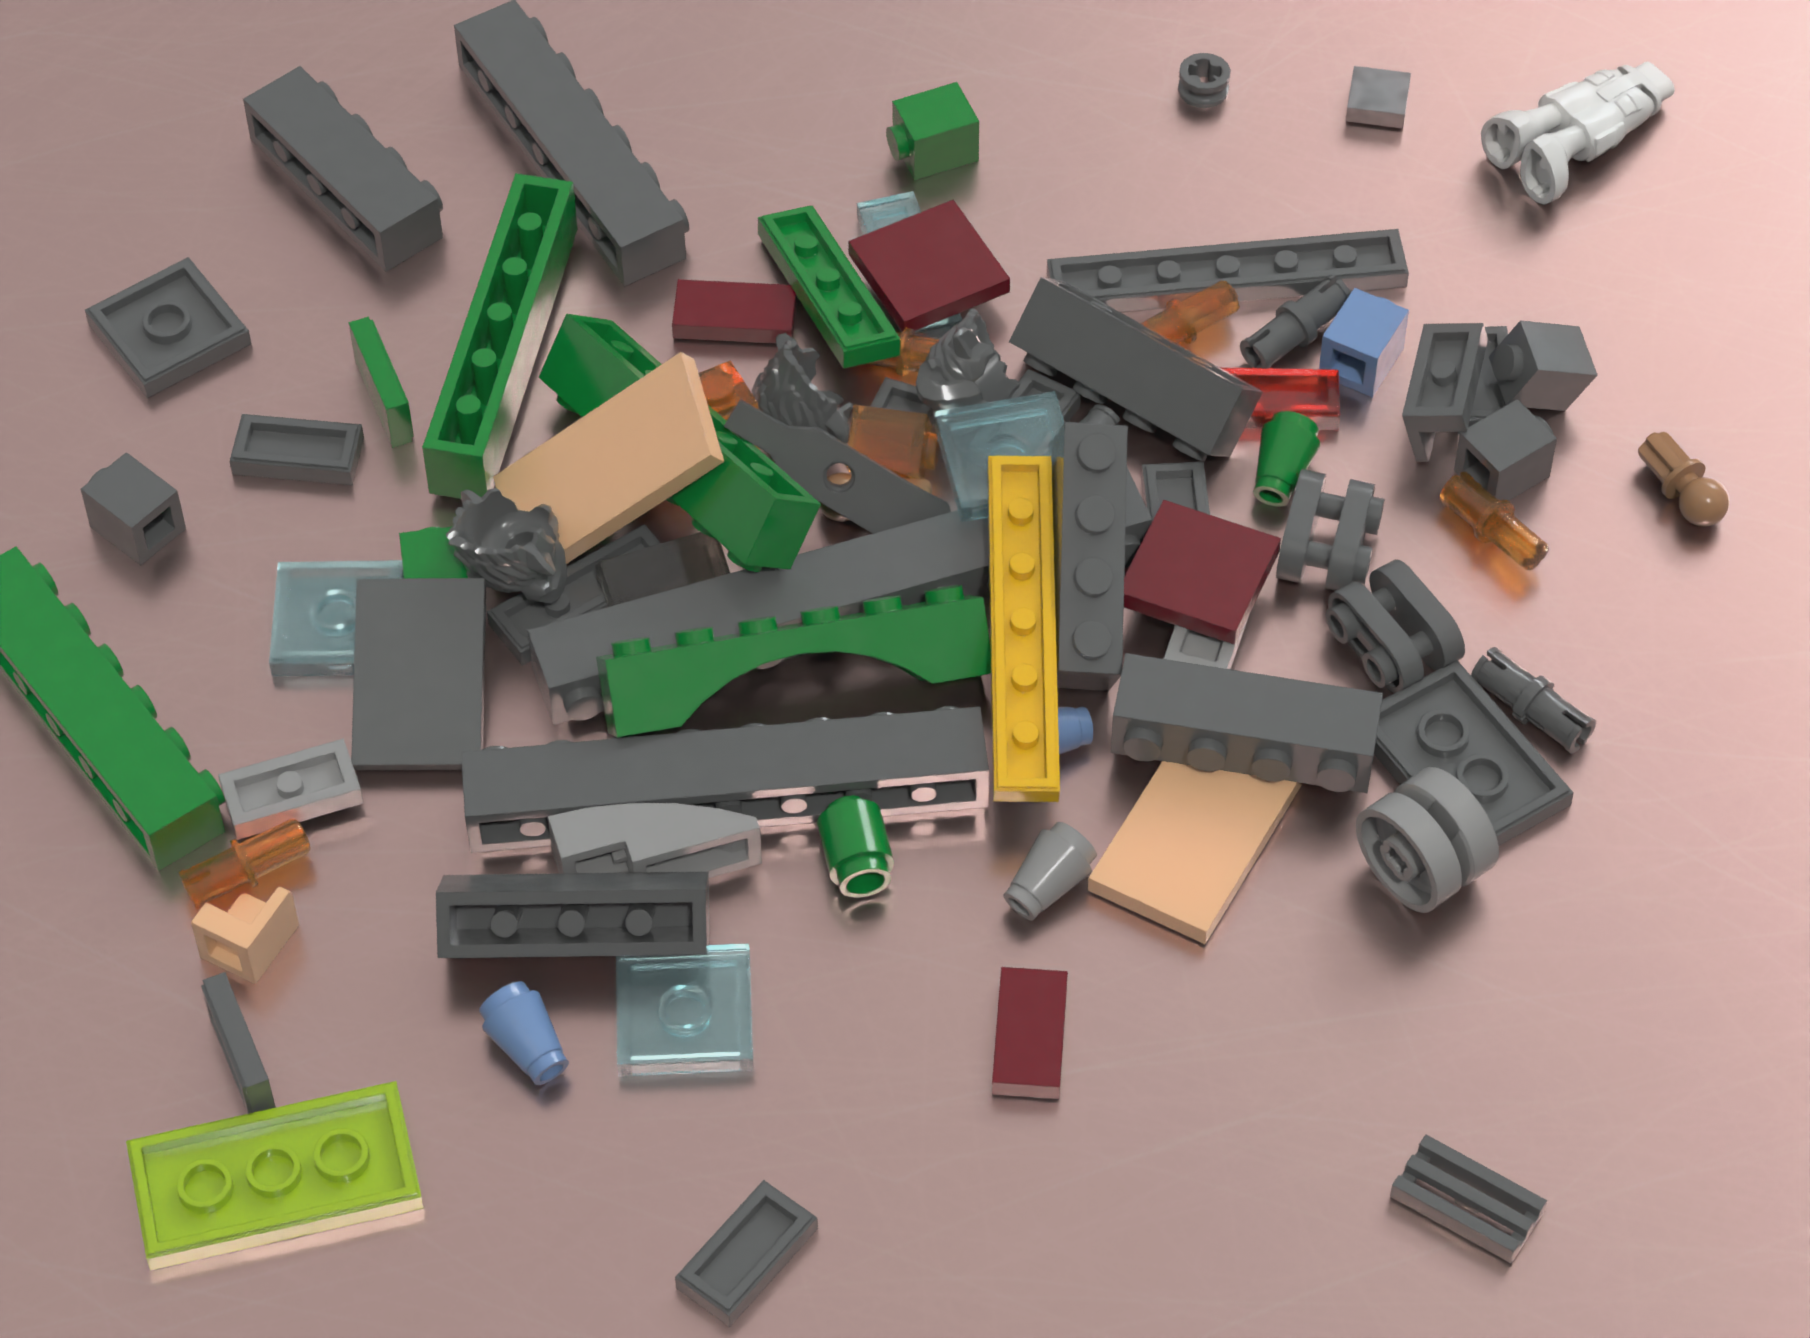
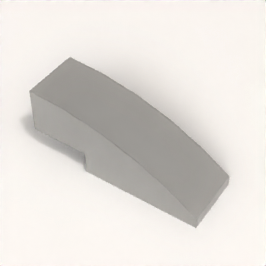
[547,803,762,878]

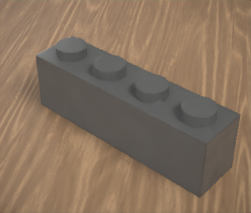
[243,66,443,272]
[1009,277,1263,461]
[1052,422,1128,691]
[1111,653,1383,793]
[436,871,710,958]

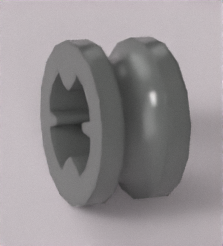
[1178,53,1231,108]

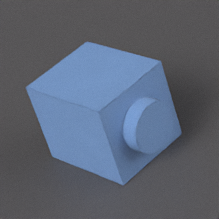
[1318,288,1409,398]

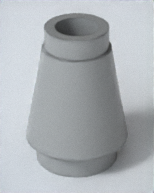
[1003,822,1097,921]

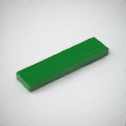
[758,205,900,369]

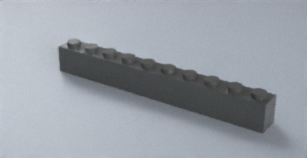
[527,468,1152,725]

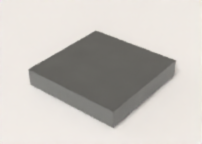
[85,257,252,398]

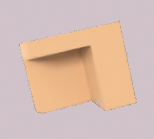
[191,886,299,985]

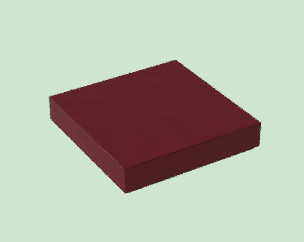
[848,199,1010,335]
[1124,500,1281,645]

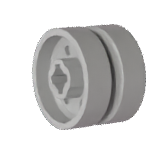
[1356,767,1499,913]

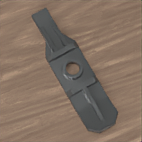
[724,399,951,533]

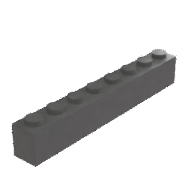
[461,706,989,853]

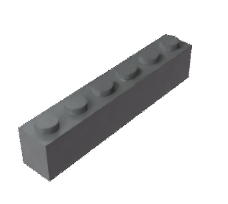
[454,0,689,287]

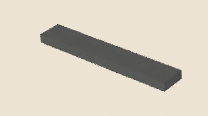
[1047,229,1409,312]

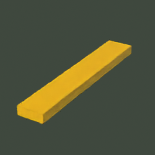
[987,456,1060,802]

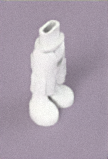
[1481,62,1675,204]

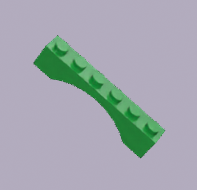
[596,585,991,737]

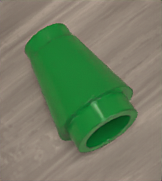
[1253,411,1321,507]

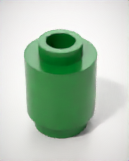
[817,796,894,898]

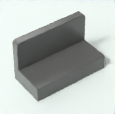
[1402,323,1488,462]

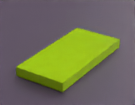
[126,1081,424,1271]

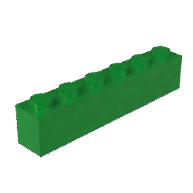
[422,173,578,499]
[538,313,821,572]
[0,546,225,872]

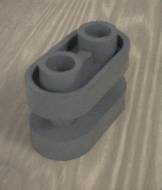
[1276,469,1385,591]
[1325,559,1465,693]

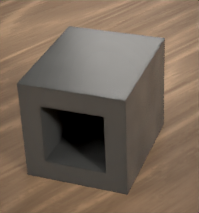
[1489,320,1598,411]
[1454,399,1557,510]
[80,452,186,566]

